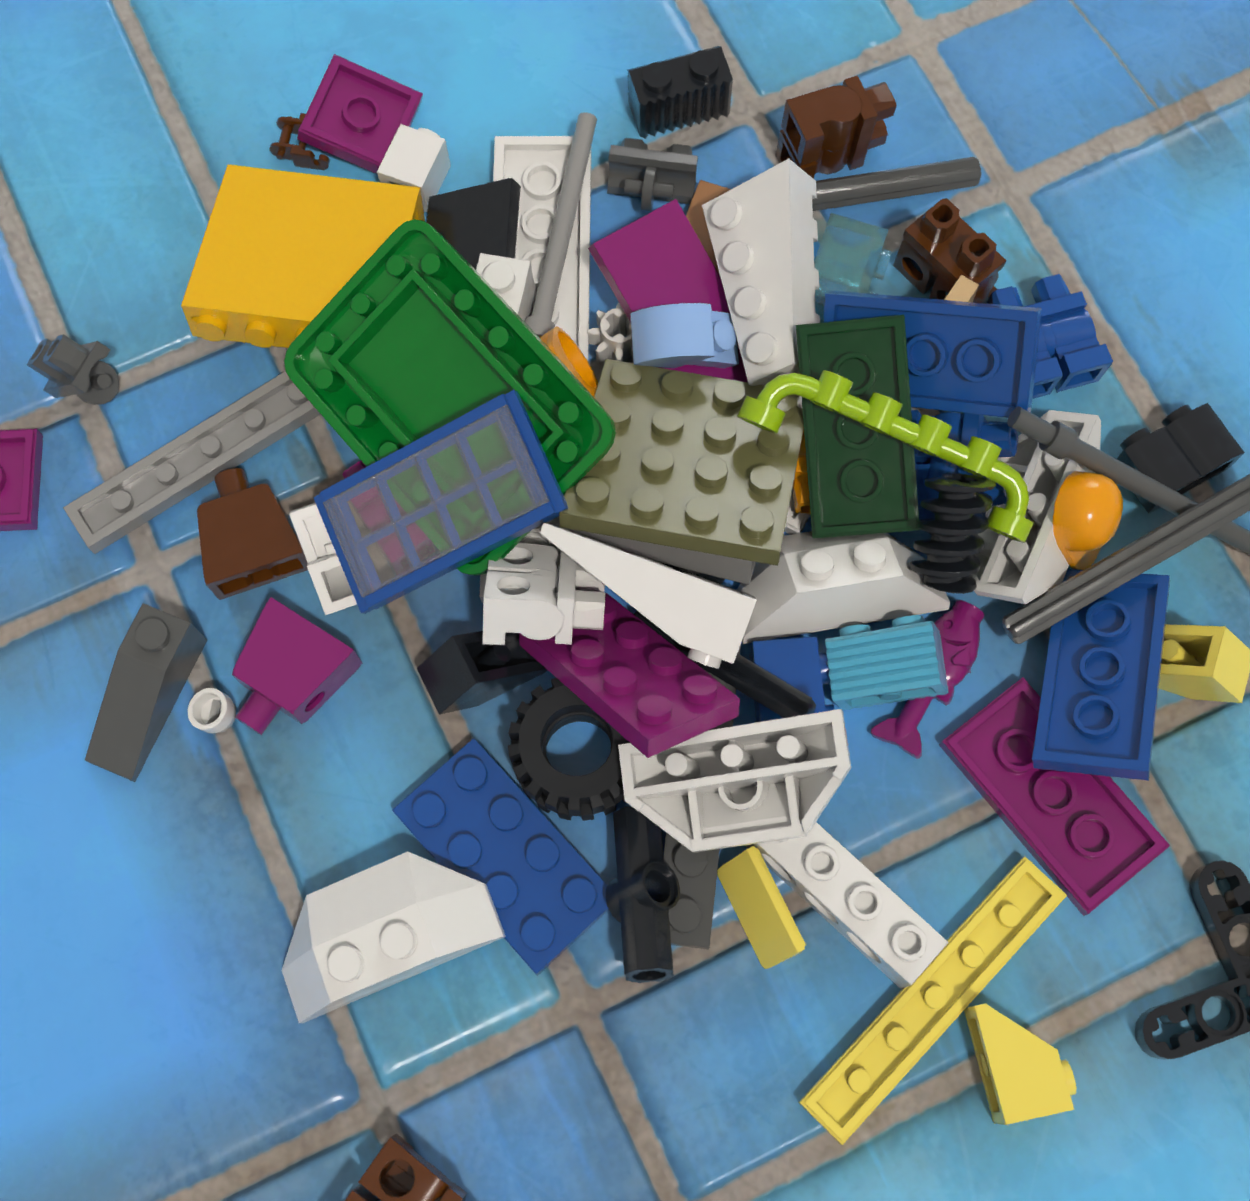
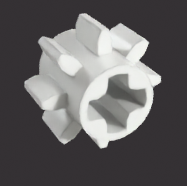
[588,303,633,363]

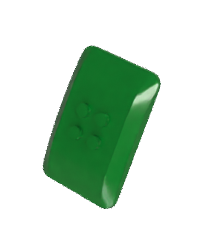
[284,219,616,576]

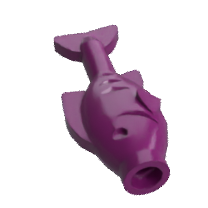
[871,600,985,759]

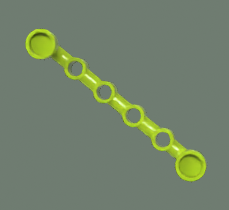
[737,370,1034,543]

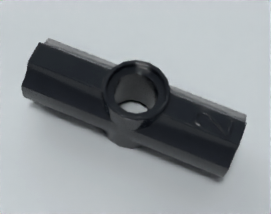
[606,807,680,983]

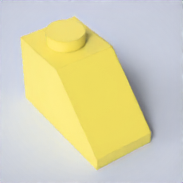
[1159,624,1250,703]
[964,1003,1077,1125]

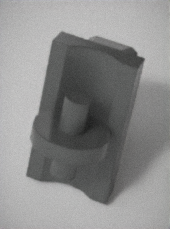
[607,138,698,211]
[27,334,119,405]

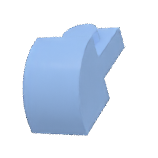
[630,303,739,369]

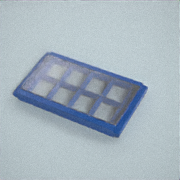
[313,390,568,614]

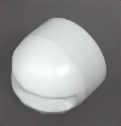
[188,688,236,734]

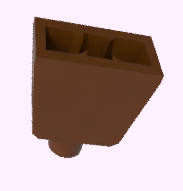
[197,468,308,600]

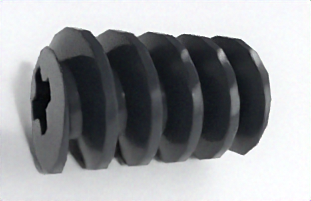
[910,473,996,594]

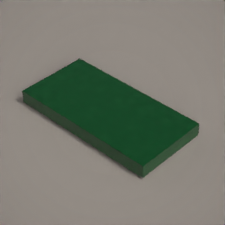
[796,315,920,539]

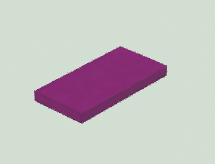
[588,199,748,382]
[939,677,1170,916]

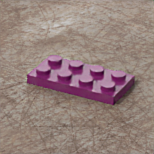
[519,593,740,758]

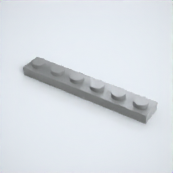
[63,371,320,554]

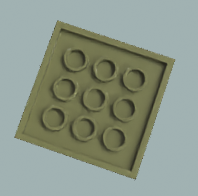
[559,359,804,566]

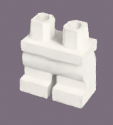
[482,543,605,645]

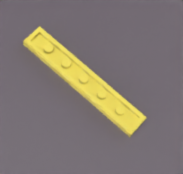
[798,857,1067,1145]

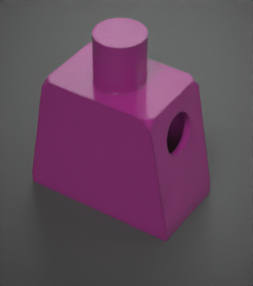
[232,597,362,735]

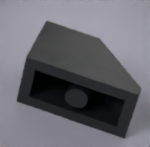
[417,631,548,715]

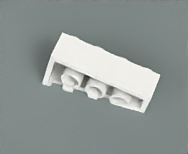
[702,158,820,386]

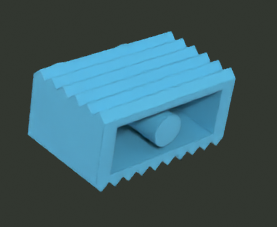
[825,615,949,710]

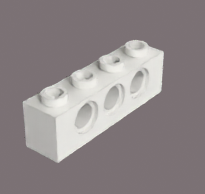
[745,822,949,989]

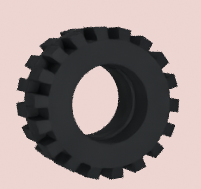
[508,678,630,821]

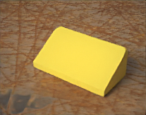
[717,846,806,969]

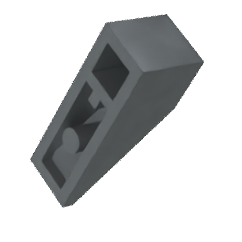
[85,603,207,782]

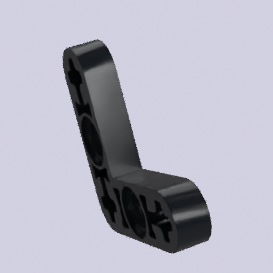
[1134,860,1250,1060]

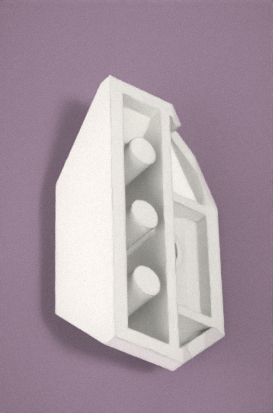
[971,410,1101,604]
[737,531,950,644]
[618,709,852,852]
[282,851,506,1024]

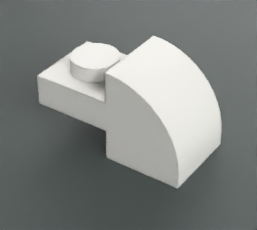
[289,503,357,616]

